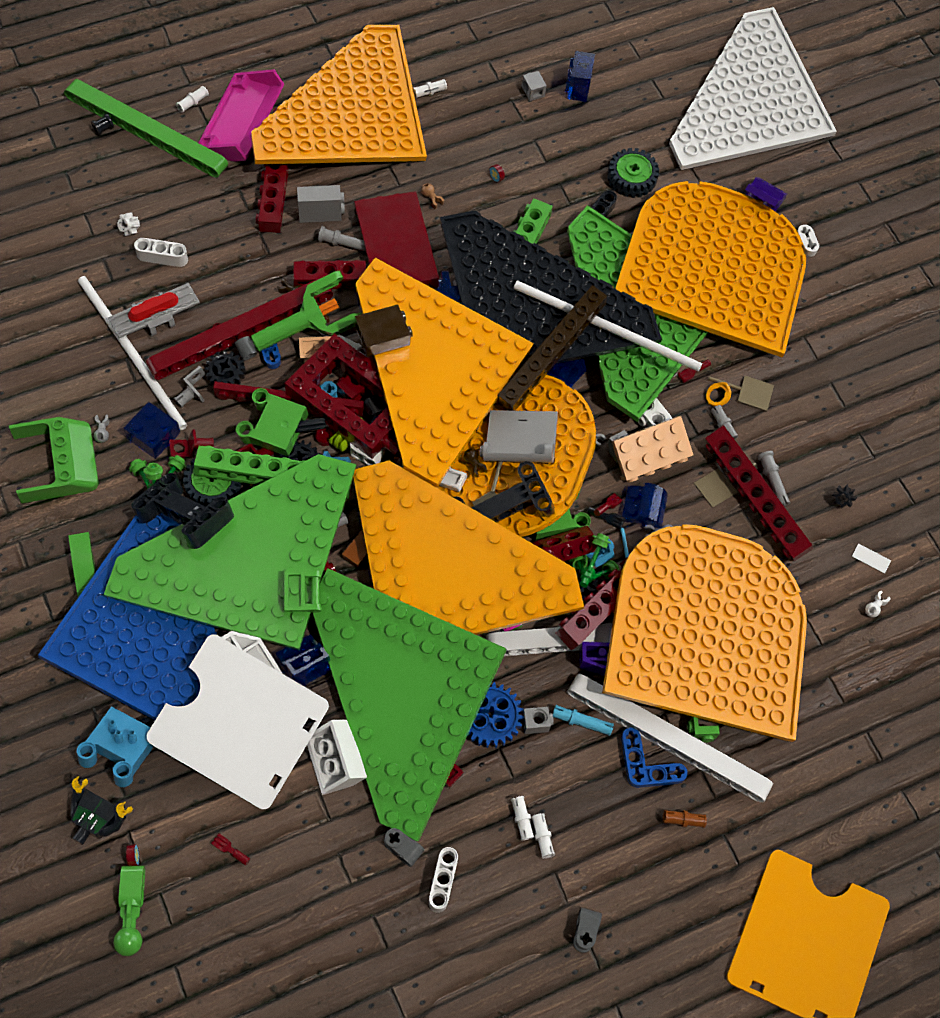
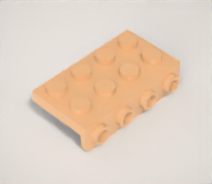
[611,416,693,483]

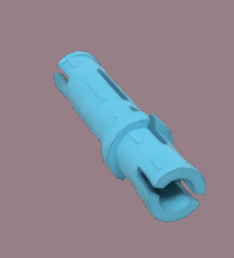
[553,705,614,736]

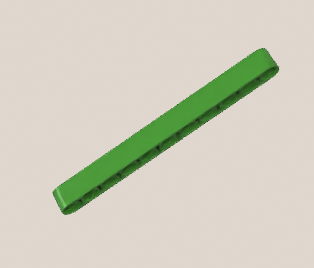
[64,79,228,178]

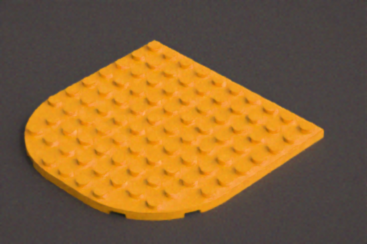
[615,181,806,358]
[394,372,596,537]
[602,525,807,742]

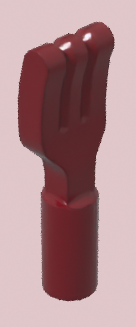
[677,359,711,383]
[594,493,623,516]
[211,833,250,866]

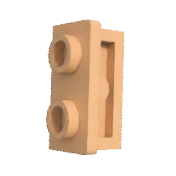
[299,336,331,363]

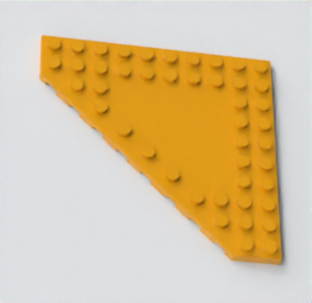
[251,25,427,164]
[355,258,534,487]
[353,460,585,635]

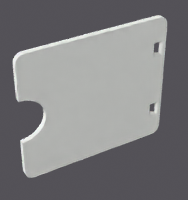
[147,635,329,809]

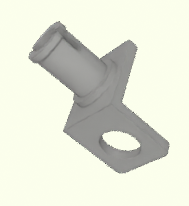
[174,366,205,407]

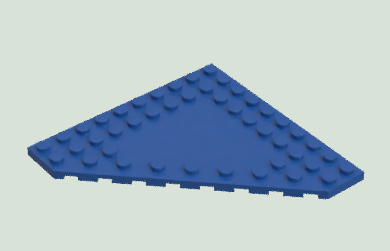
[38,514,217,720]

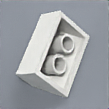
[307,720,367,795]

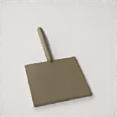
[708,376,774,411]
[694,462,756,508]

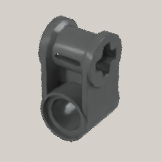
[384,828,425,867]
[573,907,602,953]

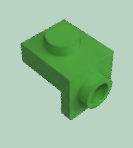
[687,716,720,742]

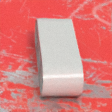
[134,238,188,267]
[429,847,458,913]

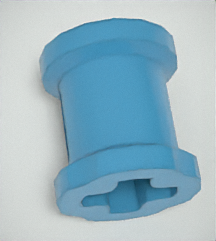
[321,381,338,398]

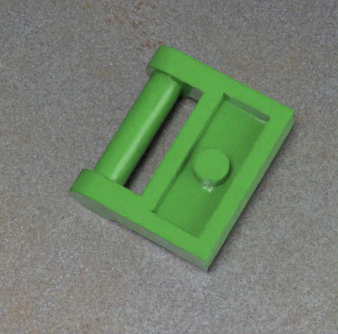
[284,570,322,613]

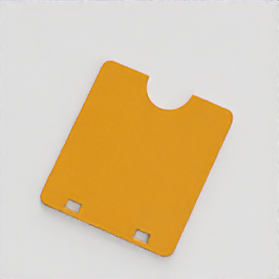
[727,850,890,1018]

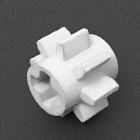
[117,213,140,236]

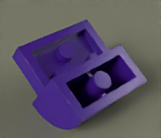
[745,177,787,212]

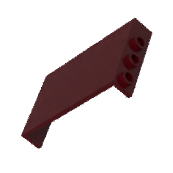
[354,191,439,289]

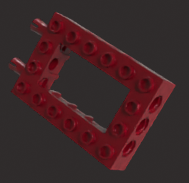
[285,333,400,459]

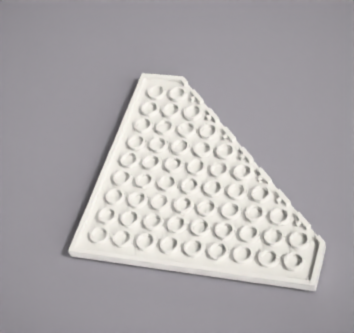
[669,7,837,170]

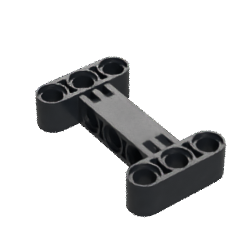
[453,461,555,523]
[131,473,234,549]

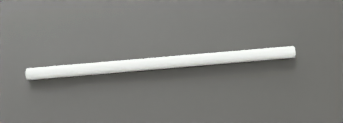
[78,276,187,430]
[514,280,703,372]

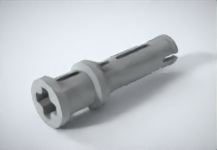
[318,226,366,252]
[757,451,790,506]

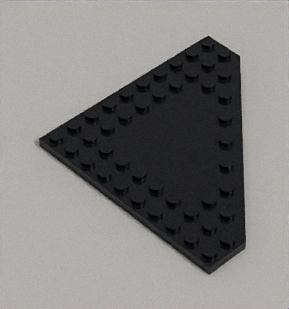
[440,210,662,372]

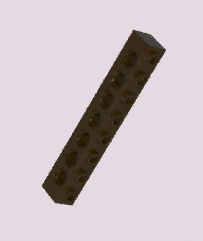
[498,285,607,411]

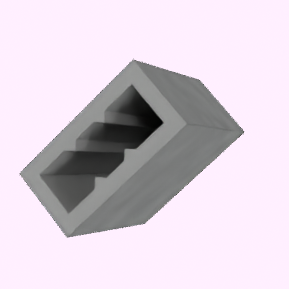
[297,185,345,223]

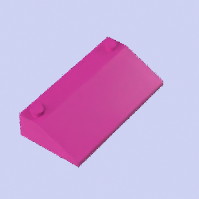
[198,69,284,161]

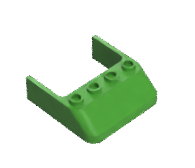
[9,417,99,503]

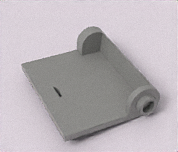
[480,410,558,463]

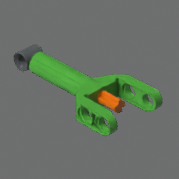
[235,271,362,360]

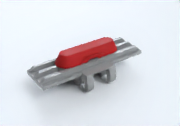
[108,283,200,338]

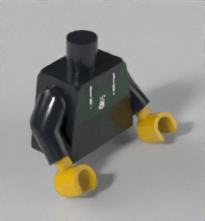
[70,776,133,845]

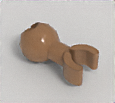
[421,183,444,209]

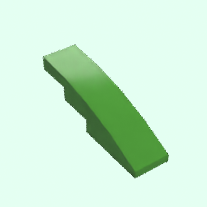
[68,532,96,597]

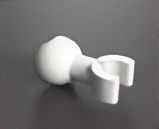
[865,591,891,617]

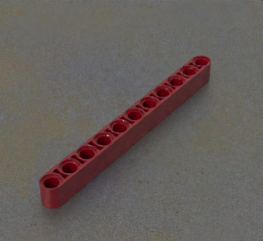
[146,278,333,380]

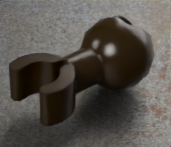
[277,279,302,294]
[464,448,488,478]

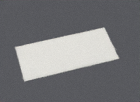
[852,544,891,573]

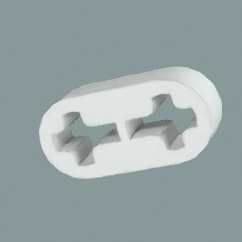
[797,225,819,257]

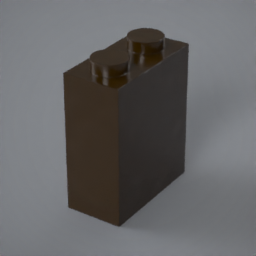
[355,304,413,357]

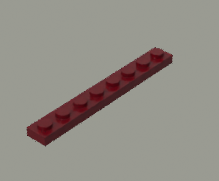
[213,382,364,417]

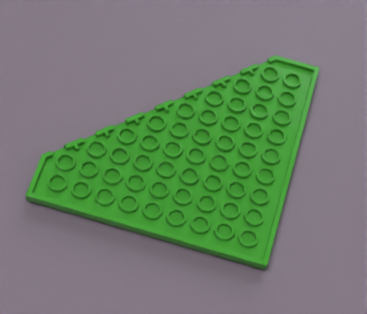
[567,205,709,422]
[104,454,356,650]
[313,568,507,841]

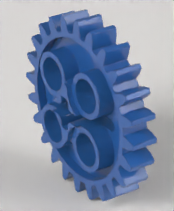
[467,682,524,748]

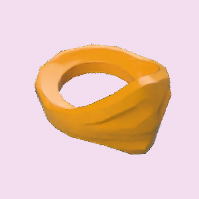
[706,382,731,407]

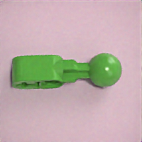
[113,866,145,956]

